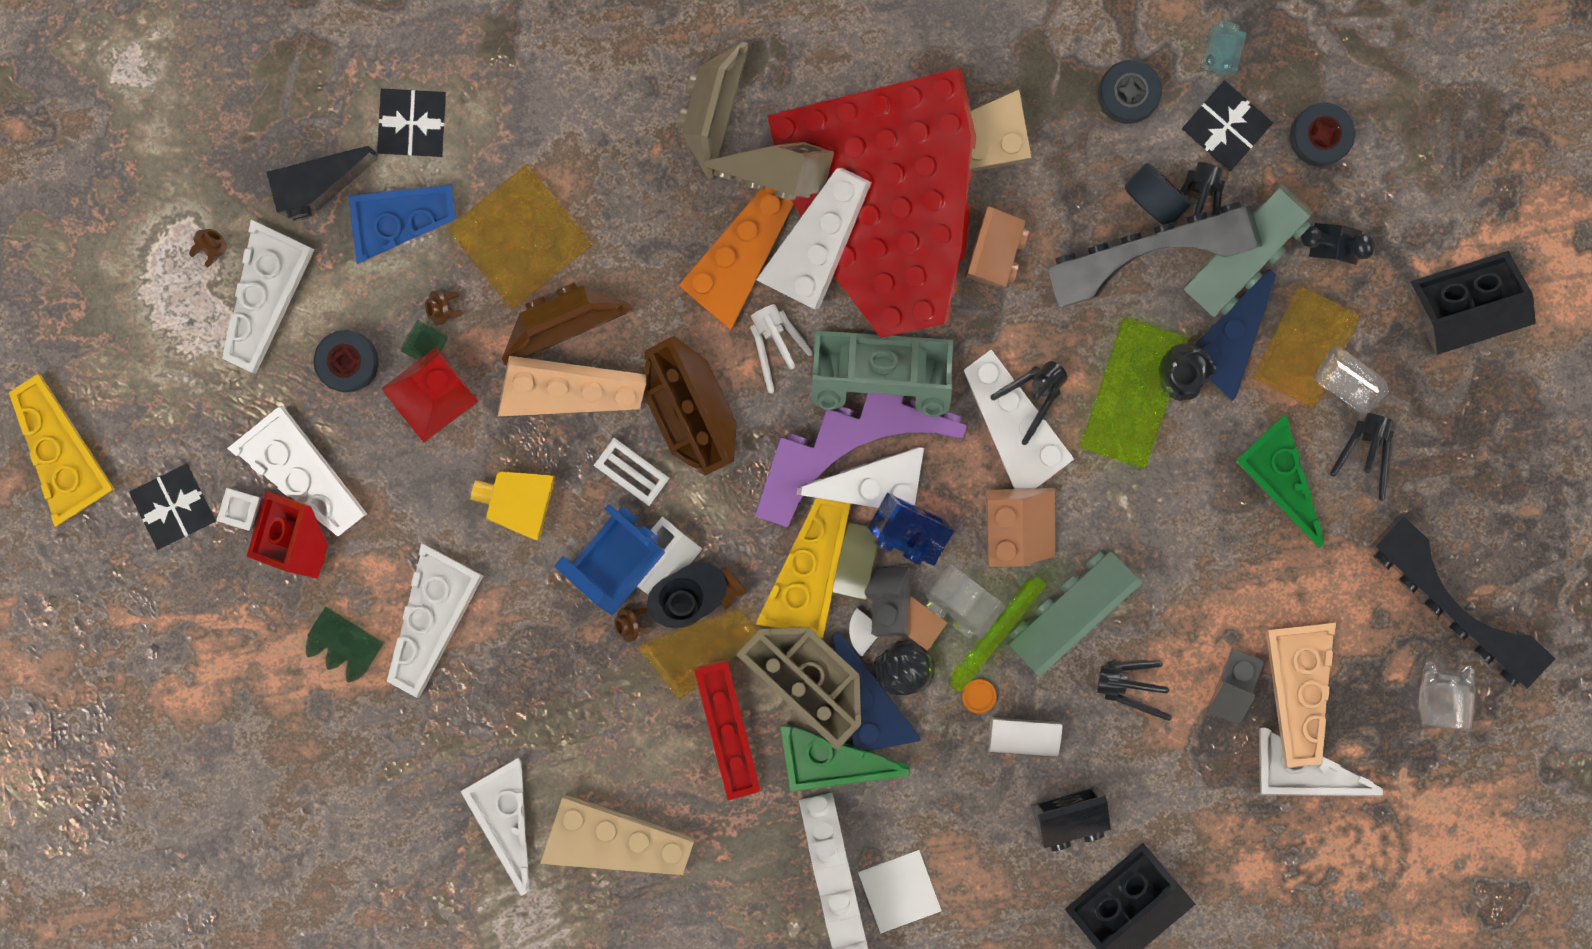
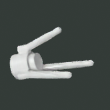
[750,304,813,394]

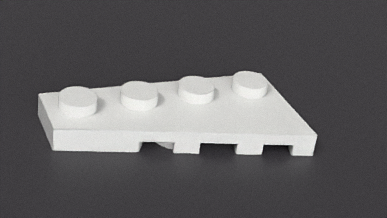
[756,168,872,309]
[222,220,315,374]
[963,350,1074,489]
[227,405,367,536]
[387,543,483,698]

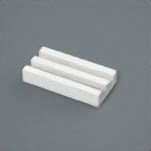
[594,438,670,506]

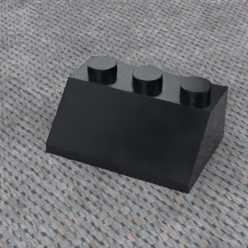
[1410,251,1536,355]
[1065,843,1196,949]

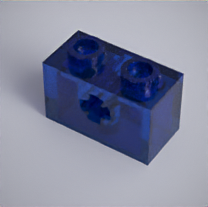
[867,492,955,566]

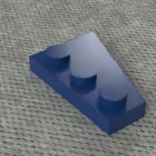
[348,184,456,264]

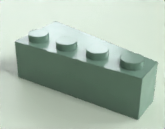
[1184,181,1312,317]

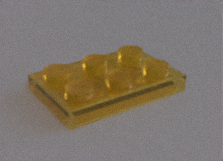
[1252,285,1361,409]

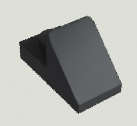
[865,567,911,637]
[1207,648,1265,725]

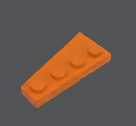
[678,187,794,330]

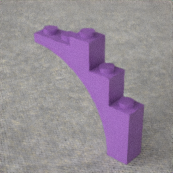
[755,393,967,527]

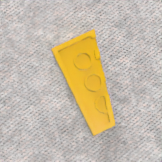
[9,374,115,527]
[756,498,851,638]

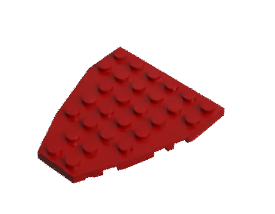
[767,68,976,338]

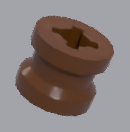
[721,566,747,609]

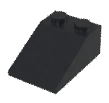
[266,146,378,222]
[1031,787,1111,852]

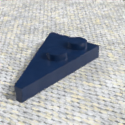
[1194,269,1276,401]
[832,633,920,751]

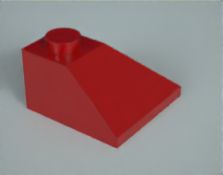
[381,347,479,443]
[246,491,328,579]

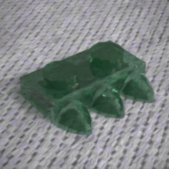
[305,606,385,683]

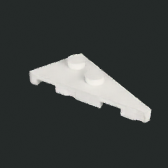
[797,447,924,513]
[1259,728,1383,797]
[461,757,530,896]

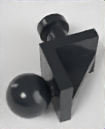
[1301,223,1376,265]

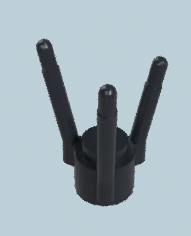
[1180,162,1225,216]
[990,361,1068,445]
[1330,413,1394,501]
[1097,661,1172,721]

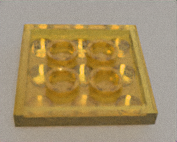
[447,164,593,310]

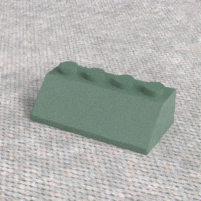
[1007,551,1142,677]

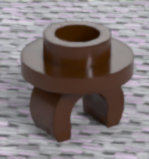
[189,229,227,267]
[425,290,462,325]
[614,607,652,642]

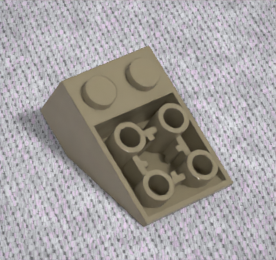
[703,142,834,200]

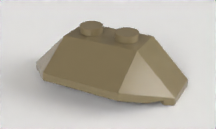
[677,42,749,180]
[736,627,861,750]

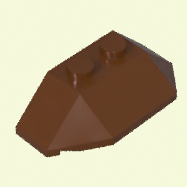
[502,283,633,366]
[643,336,737,476]

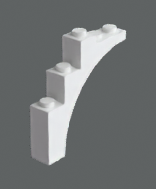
[799,793,868,949]

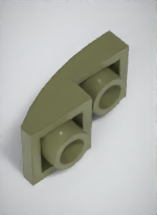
[832,522,882,602]

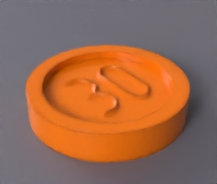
[962,679,997,714]

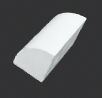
[637,516,702,594]
[988,717,1062,757]

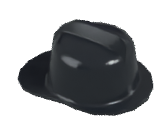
[647,562,727,629]

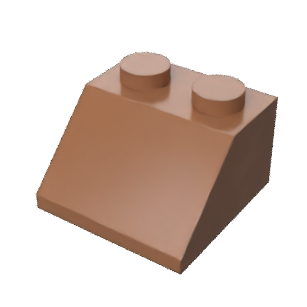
[965,207,1029,289]
[985,488,1055,567]

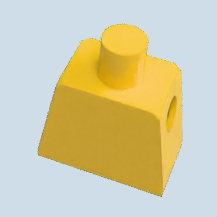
[470,471,556,540]

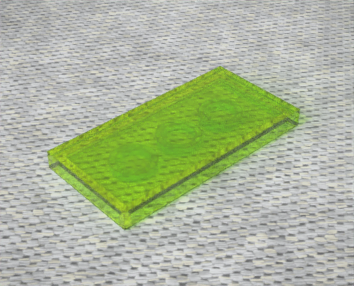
[1079,317,1189,469]
[947,575,1047,693]

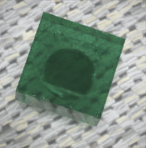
[400,319,448,360]

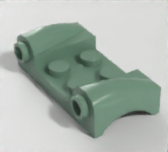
[811,331,953,417]

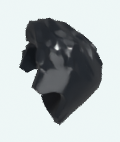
[1159,343,1217,401]
[874,640,935,695]

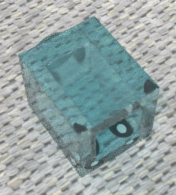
[1199,21,1247,77]

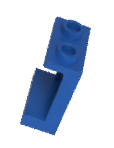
[554,504,665,616]

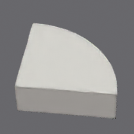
[849,608,877,656]

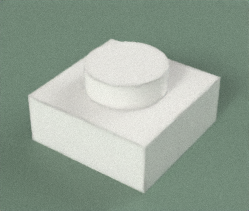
[217,488,261,531]

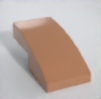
[871,596,948,651]

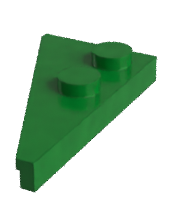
[1235,415,1324,548]
[781,724,911,792]

